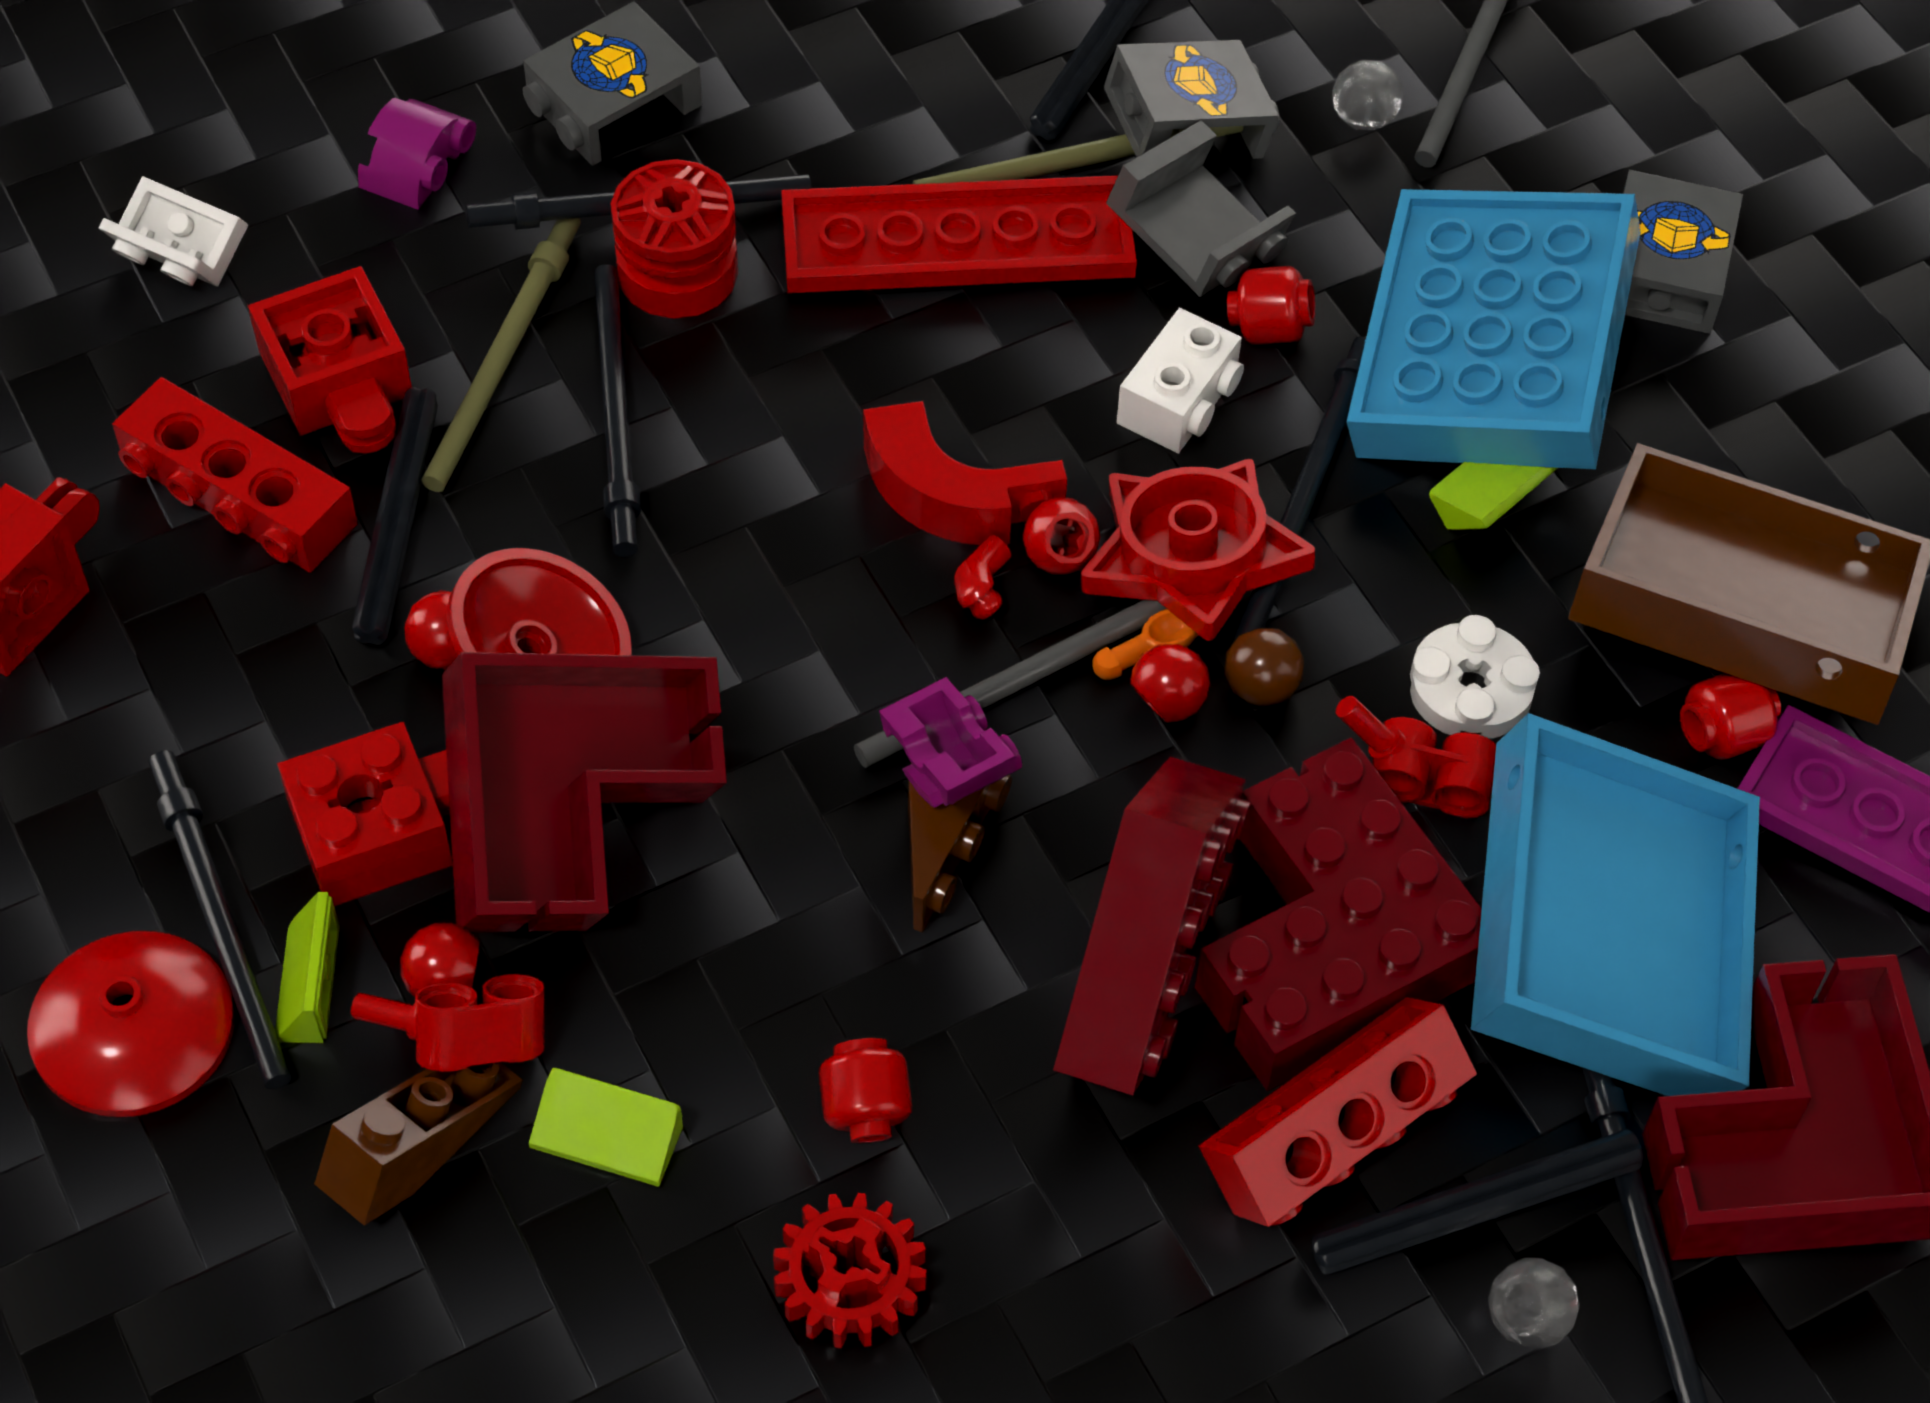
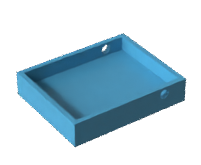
[1346,189,1641,469]
[1471,713,1760,1096]

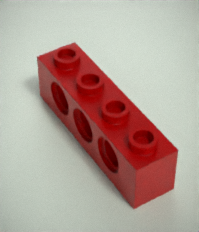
[112,377,358,573]
[1198,997,1477,1227]

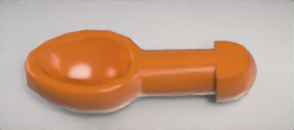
[1092,609,1198,680]

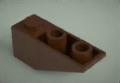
[908,763,1012,932]
[314,1062,523,1225]

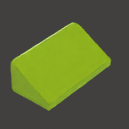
[1429,462,1558,530]
[275,892,340,1043]
[529,1068,683,1187]

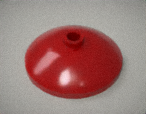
[447,548,632,655]
[27,931,235,1117]

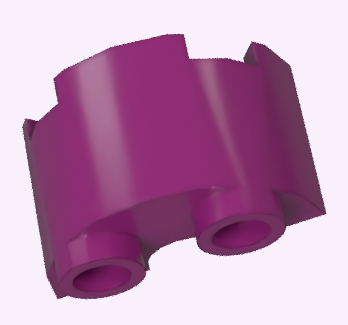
[358,97,476,210]
[879,677,1022,808]

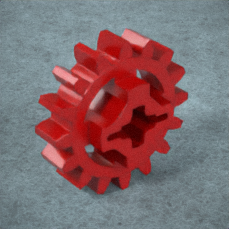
[773,1192,927,1348]

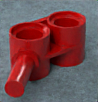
[1336,696,1496,818]
[351,974,544,1072]

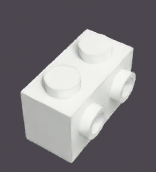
[1116,307,1244,454]

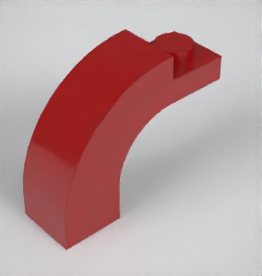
[863,401,1067,545]

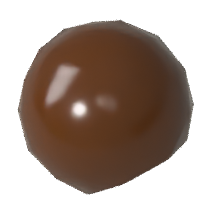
[1224,628,1304,706]

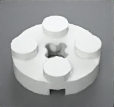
[1410,615,1540,739]

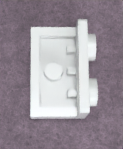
[98,176,248,287]

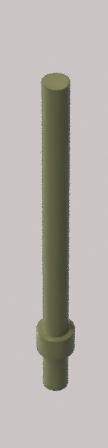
[912,126,1243,184]
[421,218,581,492]

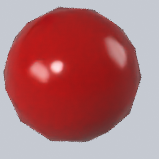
[1023,497,1101,575]
[404,590,458,670]
[1130,644,1210,723]
[400,923,480,997]

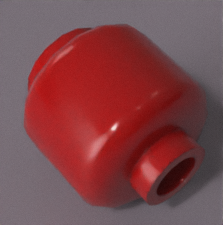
[1227,266,1316,345]
[1680,673,1781,761]
[818,1038,913,1143]

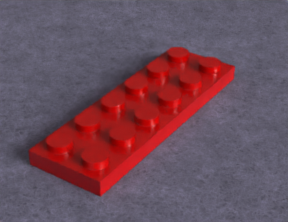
[781,175,1137,293]

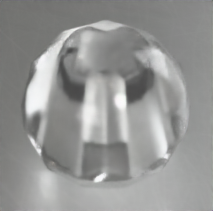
[1332,59,1403,130]
[1488,1258,1580,1349]

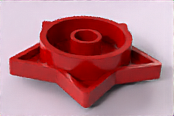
[1081,459,1315,641]

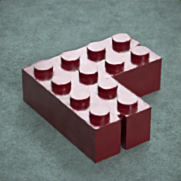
[442,652,727,932]
[1195,737,1481,1091]
[1053,757,1251,1096]
[1642,954,1930,1260]

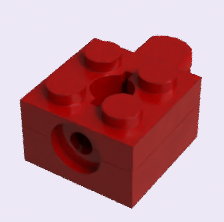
[248,266,412,454]
[0,477,100,677]
[277,721,453,906]

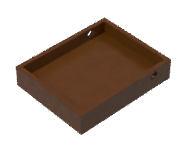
[1568,443,1930,725]

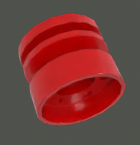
[610,159,739,319]

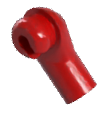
[954,535,1011,620]

